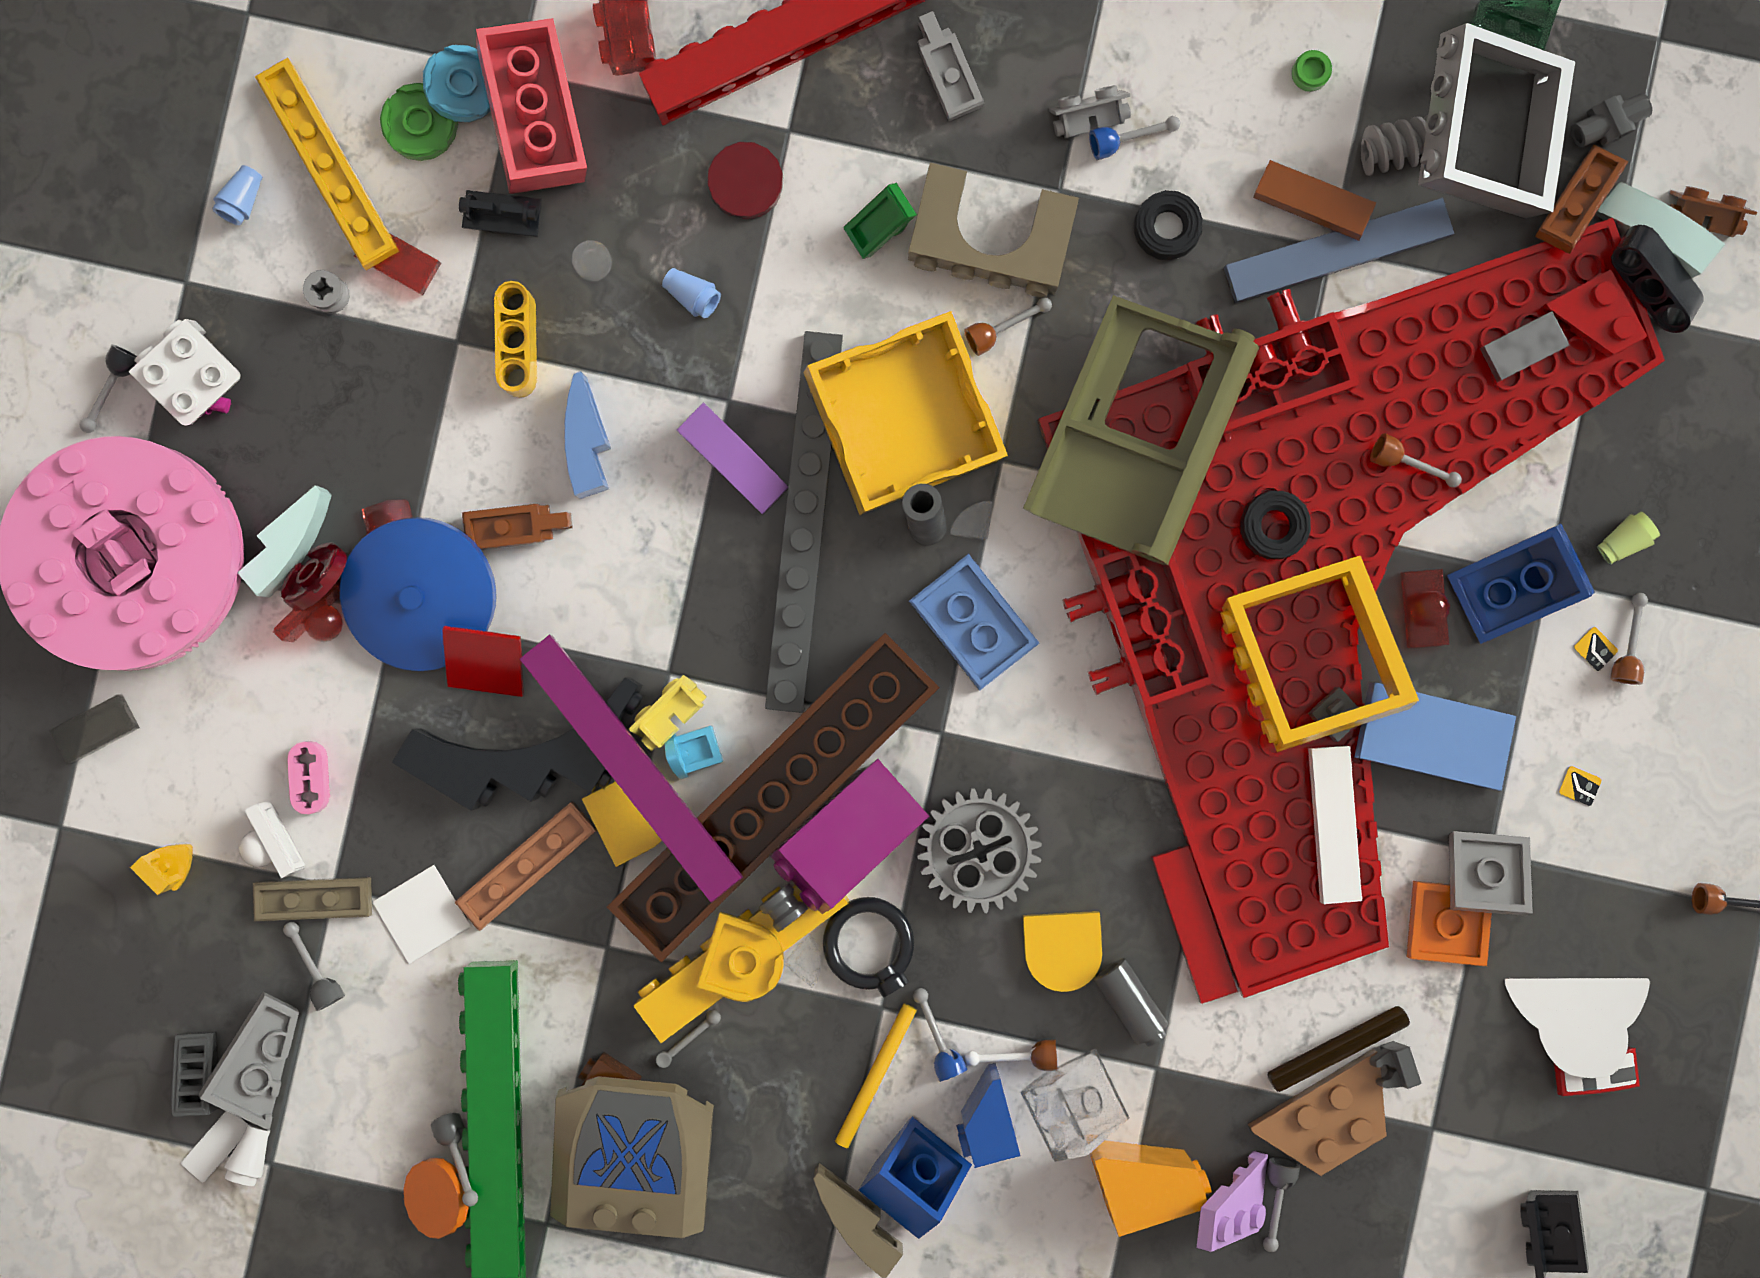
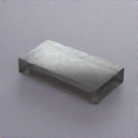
[49,694,140,764]

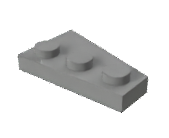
[199,992,299,1130]

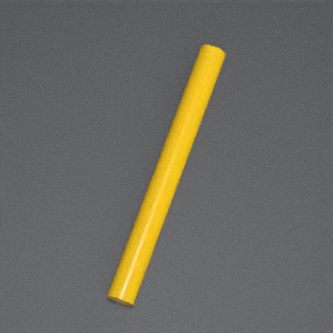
[835,1003,917,1148]

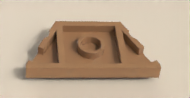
[1248,1049,1387,1176]

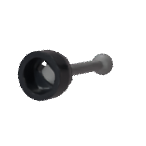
[80,344,137,433]

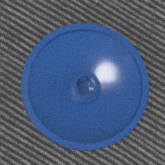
[340,517,496,671]

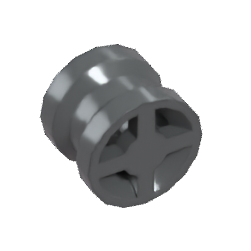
[759,883,808,932]

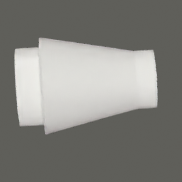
[224,1124,270,1186]

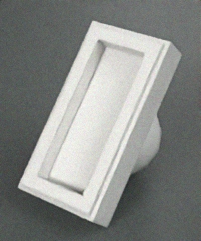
[239,802,305,878]

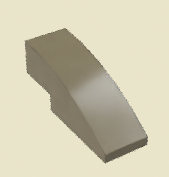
[813,1163,903,1278]

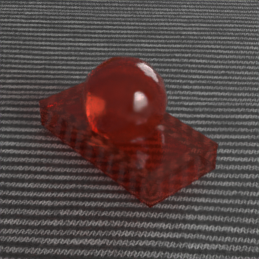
[1401,569,1450,648]
[273,579,343,642]

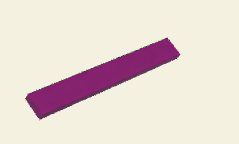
[520,634,743,903]

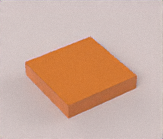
[1406,881,1492,966]

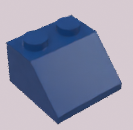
[956,1063,1021,1168]
[858,1116,972,1239]

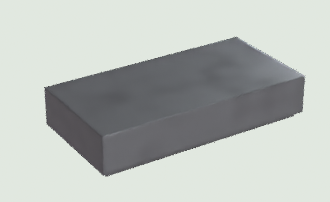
[1480,311,1569,382]

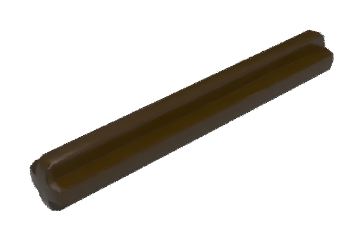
[1267,1006,1410,1092]

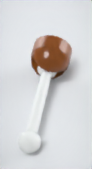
[965,1039,1058,1071]

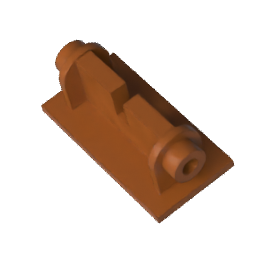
[1669,186,1757,237]

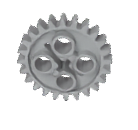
[917,787,1042,913]

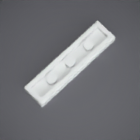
[1308,746,1362,904]

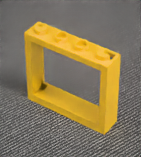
[1220,556,1419,752]

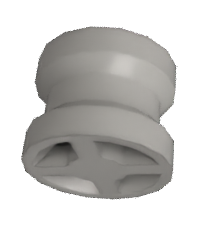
[303,270,350,314]

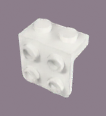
[128,319,240,426]

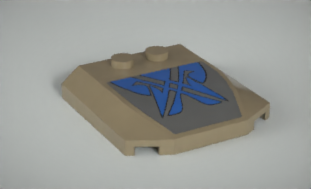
[550,1076,714,1238]

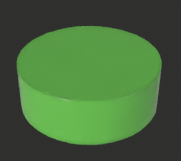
[1292,50,1332,92]

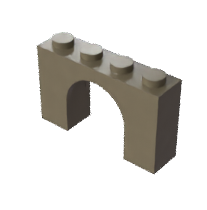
[908,163,1079,298]

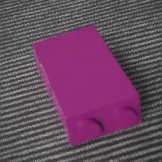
[770,759,929,914]

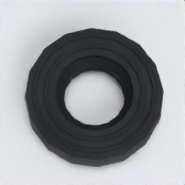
[1134,190,1203,260]
[1240,491,1311,559]

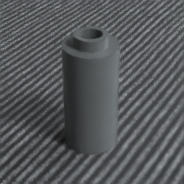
[902,484,947,545]
[1093,958,1168,1047]

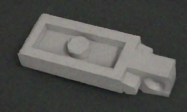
[917,11,984,121]

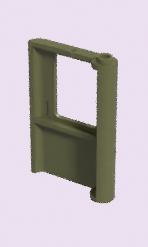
[1023,295,1259,565]

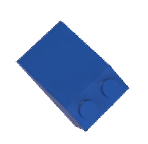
[1447,523,1595,644]

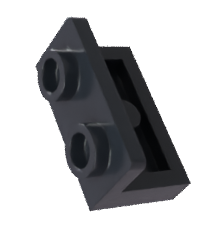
[1520,1190,1589,1278]

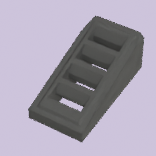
[171,1032,219,1117]

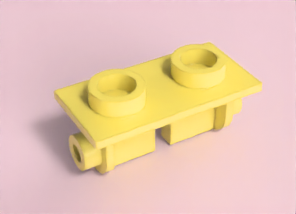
[629,675,707,751]

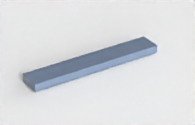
[1224,198,1454,304]

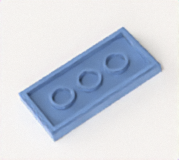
[1354,682,1516,791]

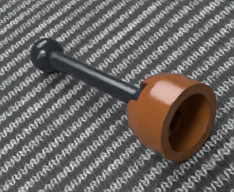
[1692,883,1760,915]

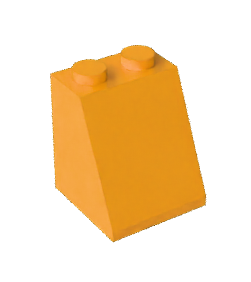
[1086,1139,1212,1237]

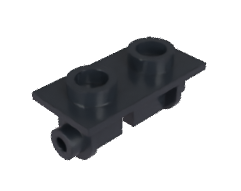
[459,190,542,237]

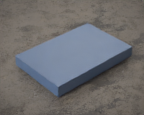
[909,554,1039,691]

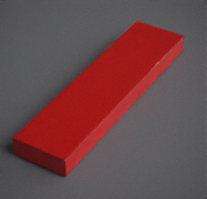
[1151,845,1238,1004]

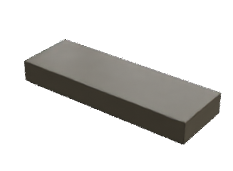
[253,877,372,921]

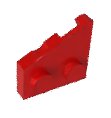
[1541,269,1648,357]

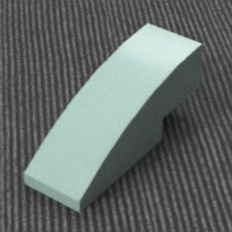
[1596,182,1725,278]
[237,485,332,598]

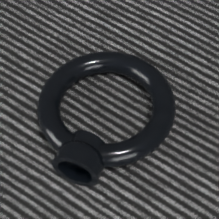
[823,897,914,998]

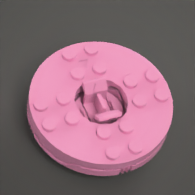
[0,436,244,671]

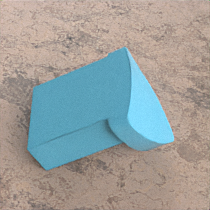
[665,725,724,779]

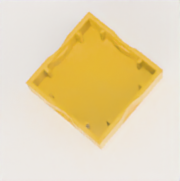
[803,311,1008,515]

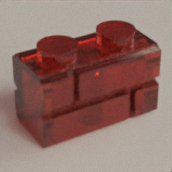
[593,0,656,76]

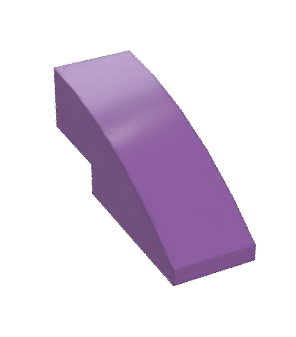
[677,402,788,515]

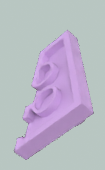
[1196,1151,1268,1252]

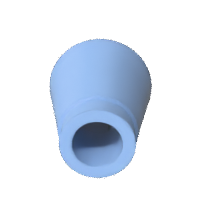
[212,165,263,226]
[662,268,721,318]

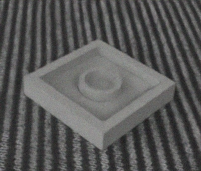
[1449,831,1533,916]

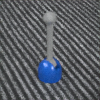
[1089,116,1180,160]
[913,988,968,1082]

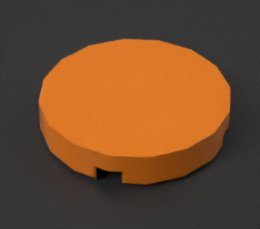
[403,1158,469,1239]

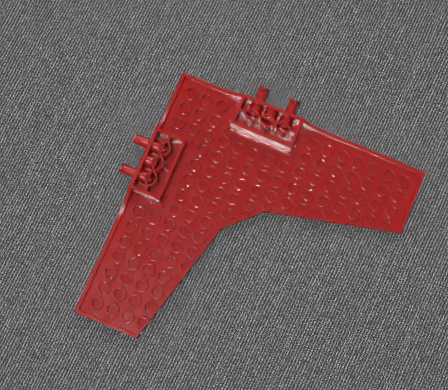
[1037,218,1665,998]

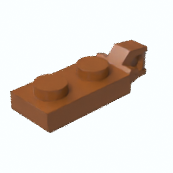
[462,504,573,550]

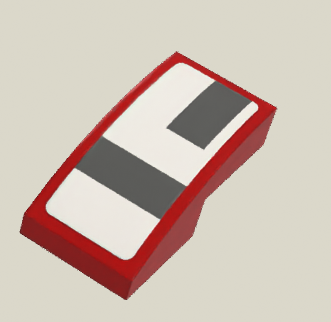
[1554,1047,1640,1096]

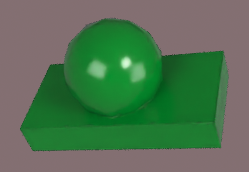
[843,182,917,259]

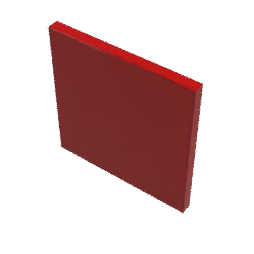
[442,626,524,697]

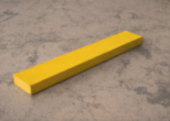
[255,57,399,270]

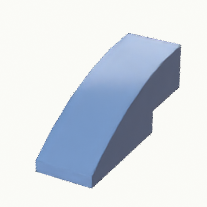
[565,371,611,499]

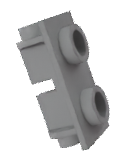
[1048,85,1131,138]

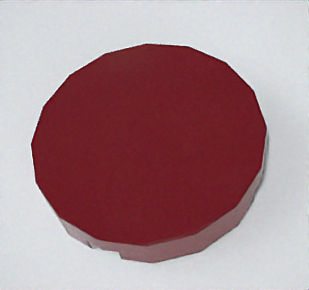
[708,142,783,220]
[281,542,347,611]

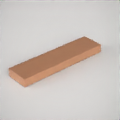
[455,801,597,931]

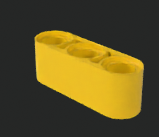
[494,281,537,398]

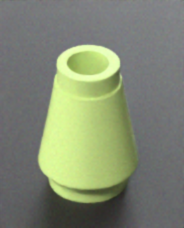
[1597,512,1660,564]

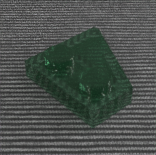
[1470,0,1561,50]

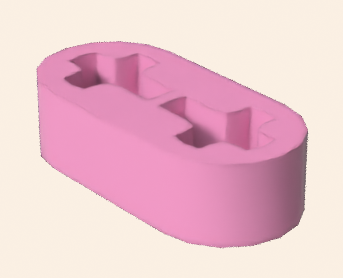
[287,741,330,814]

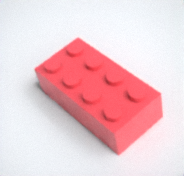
[476,18,587,194]

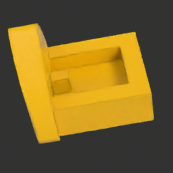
[130,844,193,895]

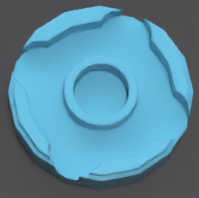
[423,45,491,122]

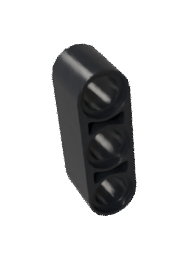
[1611,224,1704,333]

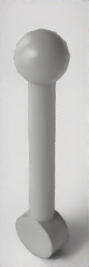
[656,1010,721,1068]

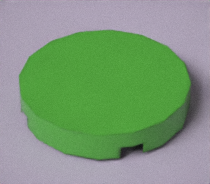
[380,83,458,161]

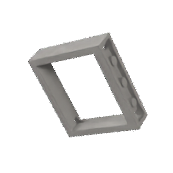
[1418,23,1575,218]

